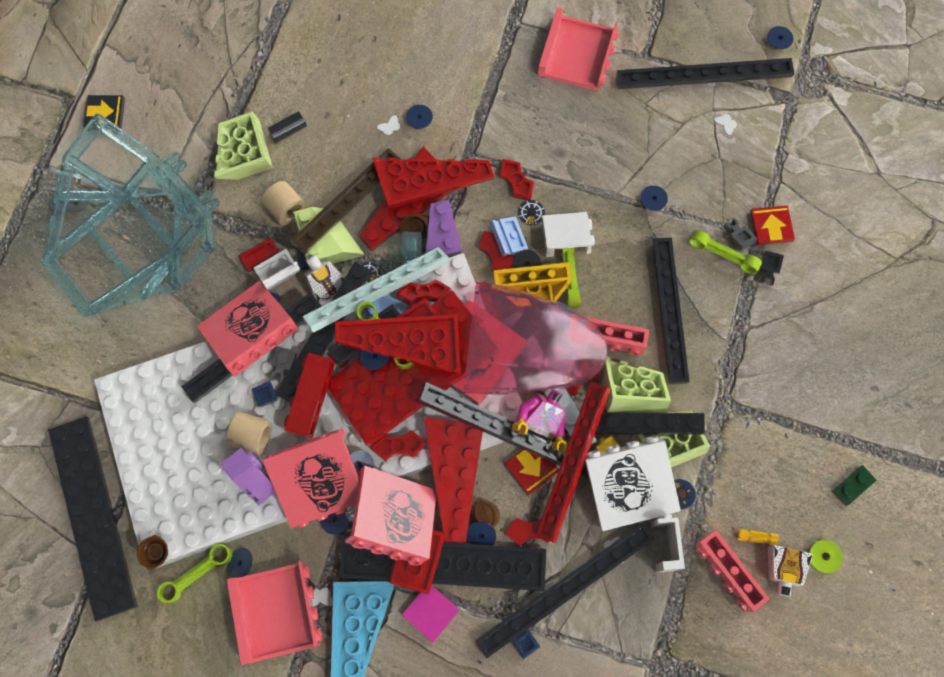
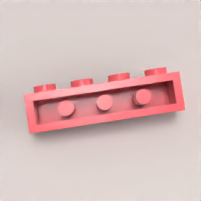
[567,315,649,356]
[695,530,770,612]

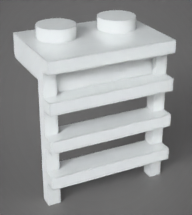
[254,249,300,290]

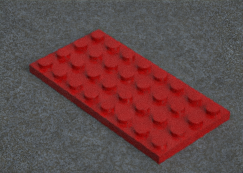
[328,290,499,447]

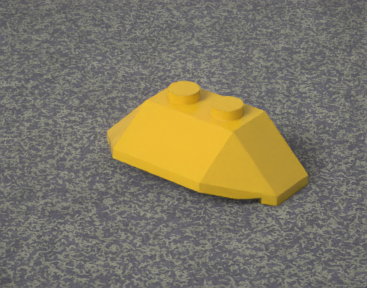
[493,263,572,308]

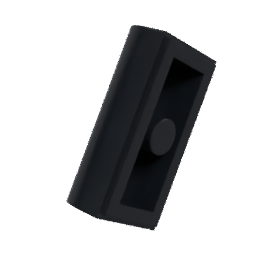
[268,112,307,144]

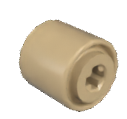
[261,181,306,225]
[226,412,272,455]

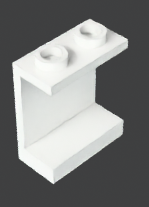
[542,212,595,257]
[650,514,685,573]

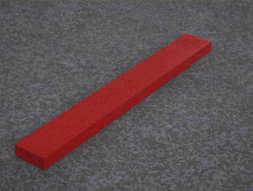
[536,382,611,543]

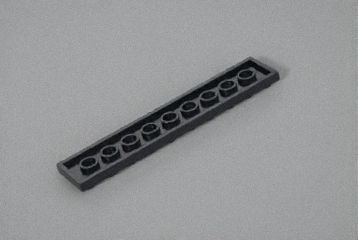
[48,416,138,622]
[339,536,546,591]

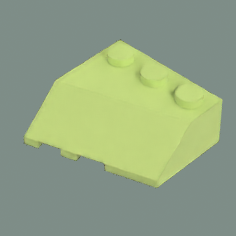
[214,112,273,180]
[294,207,364,269]
[601,355,671,413]
[634,411,710,468]

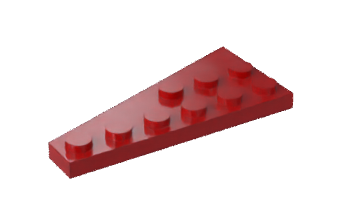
[360,146,452,251]
[372,157,494,209]
[335,314,461,375]
[423,416,483,544]

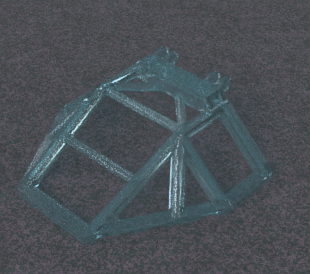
[41,113,220,316]

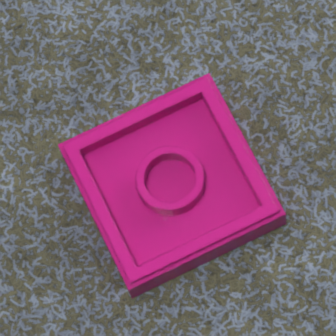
[402,586,460,643]

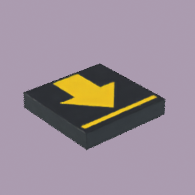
[84,95,125,130]

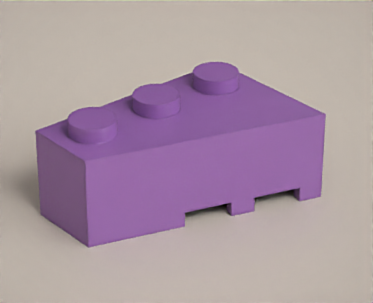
[426,200,462,258]
[220,448,275,506]

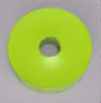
[807,540,843,574]

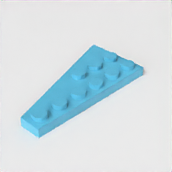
[331,581,395,677]

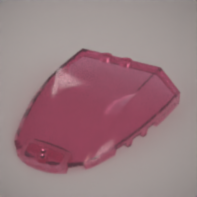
[463,281,607,395]

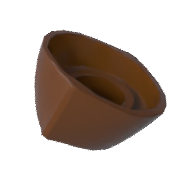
[401,214,429,241]
[470,499,500,528]
[136,535,168,571]

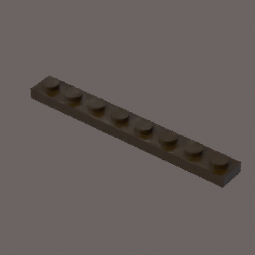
[291,148,402,254]

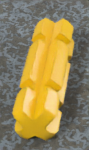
[737,529,779,545]

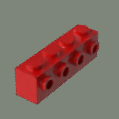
[284,353,336,439]

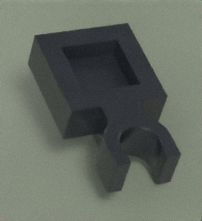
[760,251,784,286]

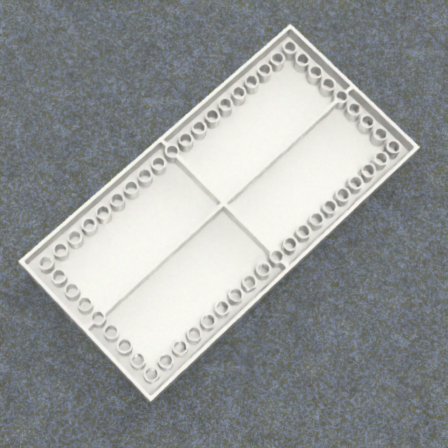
[94,253,522,569]

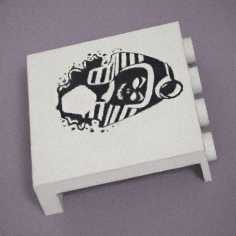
[585,436,681,531]

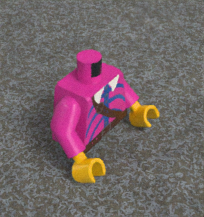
[512,389,567,452]

